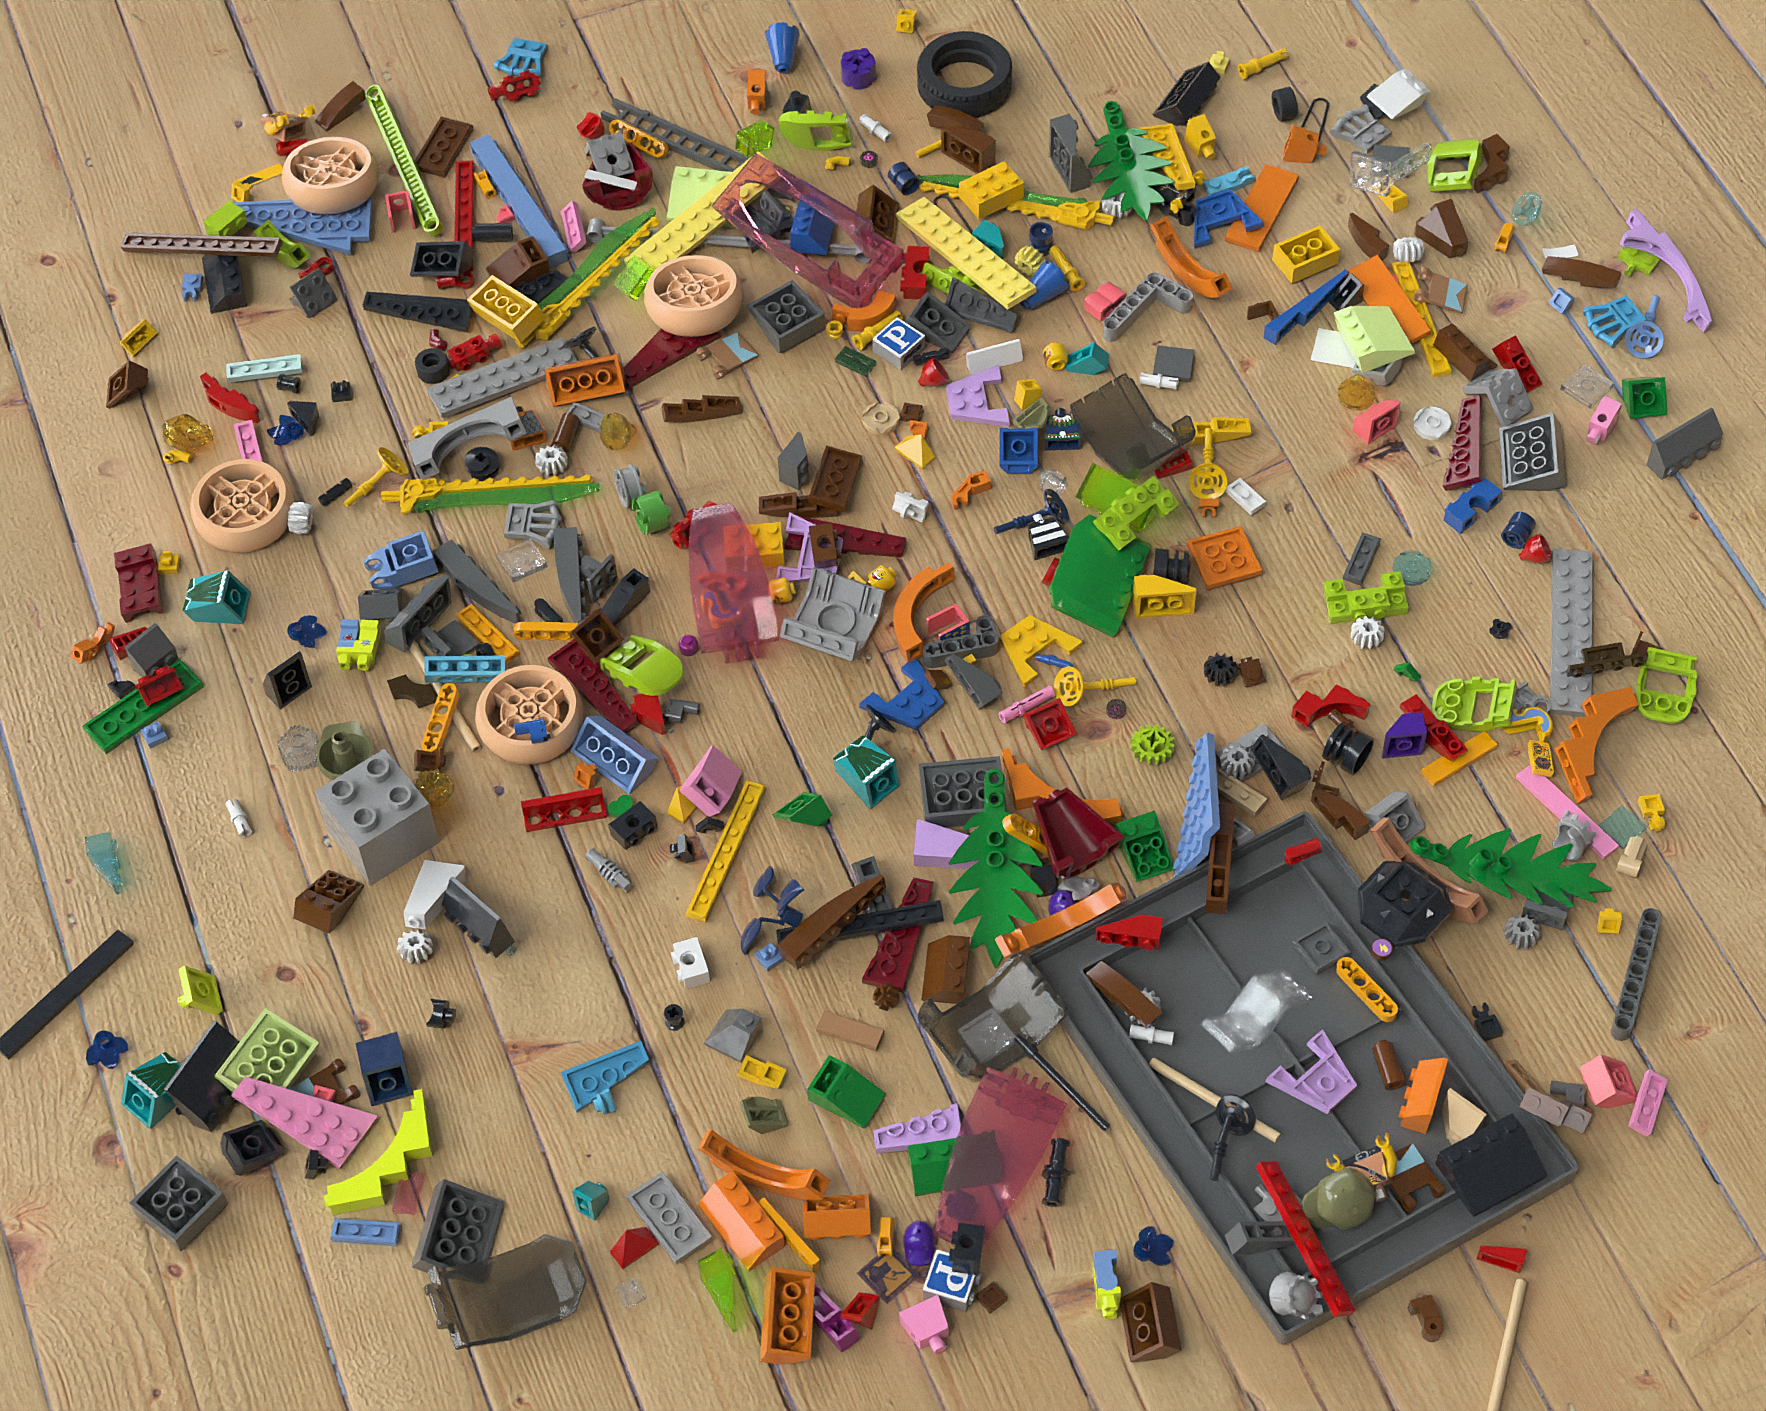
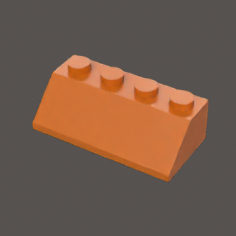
[545,353,626,406]
[698,1171,785,1272]
[760,1267,815,1365]

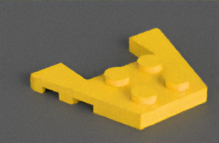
[1000,615,1083,688]

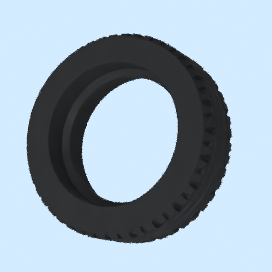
[917,31,1012,118]

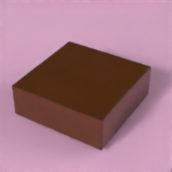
[900,402,923,422]
[924,670,951,689]
[976,1282,1007,1314]

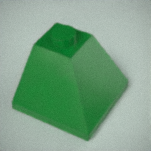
[1622,377,1667,419]
[772,792,832,827]

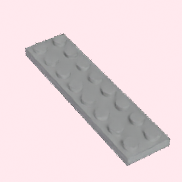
[427,337,577,418]

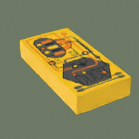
[1527,740,1554,777]

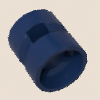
[888,162,920,196]
[1029,222,1053,257]
[1501,512,1536,549]

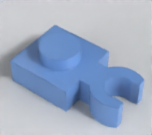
[181,274,203,302]

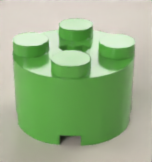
[632,490,671,535]

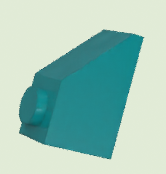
[972,220,1004,259]
[1065,342,1110,375]
[572,1181,609,1221]

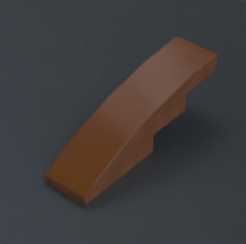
[1542,256,1622,288]
[661,395,741,422]
[759,492,839,518]
[1086,961,1163,1029]

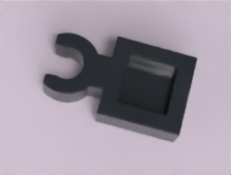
[1471,1003,1503,1041]

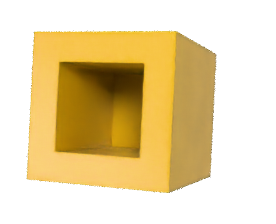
[1014,379,1042,410]

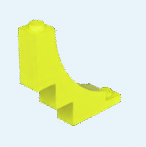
[324,1089,432,1215]

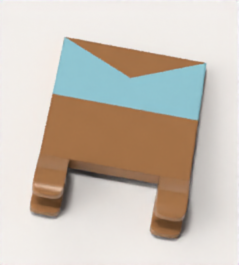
[1414,267,1467,314]
[697,332,758,379]

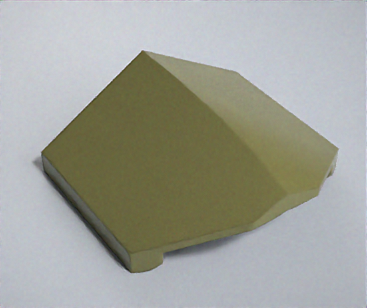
[1012,397,1050,429]
[740,1097,788,1134]

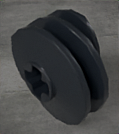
[464,447,500,482]

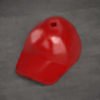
[576,112,605,140]

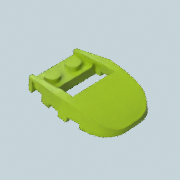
[779,110,853,151]
[1428,139,1483,192]
[600,635,684,696]
[1636,647,1697,724]
[1431,676,1518,732]

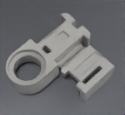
[1513,682,1551,715]

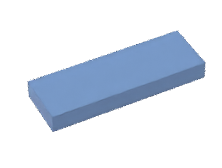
[331,1218,401,1246]

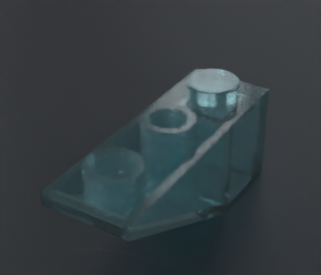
[85,832,122,895]

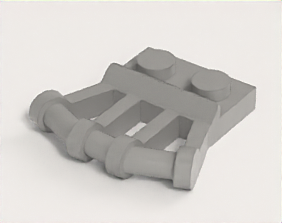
[1330,104,1391,154]
[504,500,562,549]

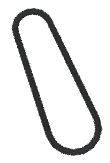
[1301,98,1329,142]
[933,195,973,235]

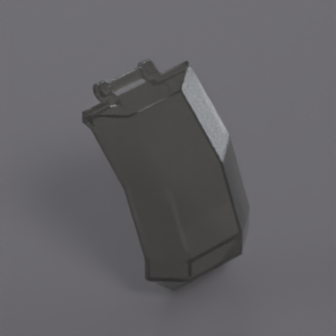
[424,1234,587,1350]

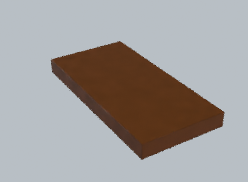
[415,117,474,178]
[807,445,862,512]

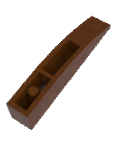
[1205,804,1235,915]
[777,875,887,970]

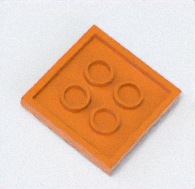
[1186,526,1262,590]

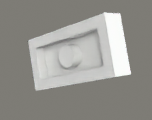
[1225,478,1266,515]

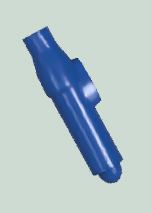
[1035,654,1074,668]

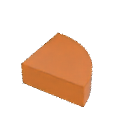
[909,420,928,440]

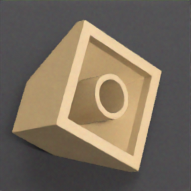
[1442,1088,1487,1145]

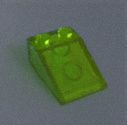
[697,1248,737,1333]

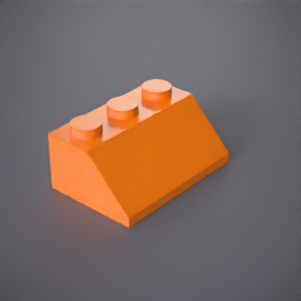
[1398,1058,1448,1134]
[803,1194,871,1240]

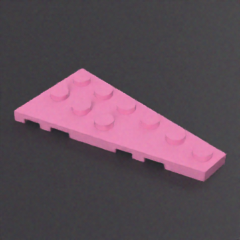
[232,1077,378,1170]

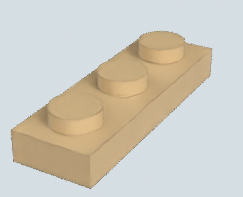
[1216,767,1267,816]

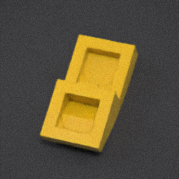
[737,1055,787,1089]

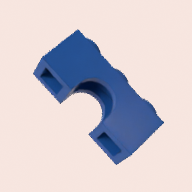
[1443,478,1502,534]

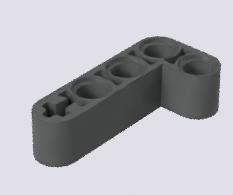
[923,615,998,668]

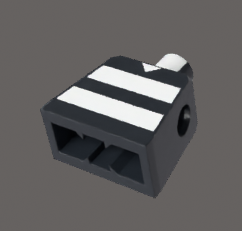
[1028,514,1069,561]

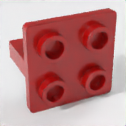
[135,665,183,706]

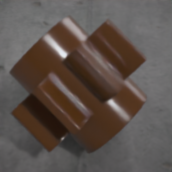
[873,983,900,1011]

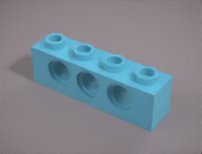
[424,656,505,683]

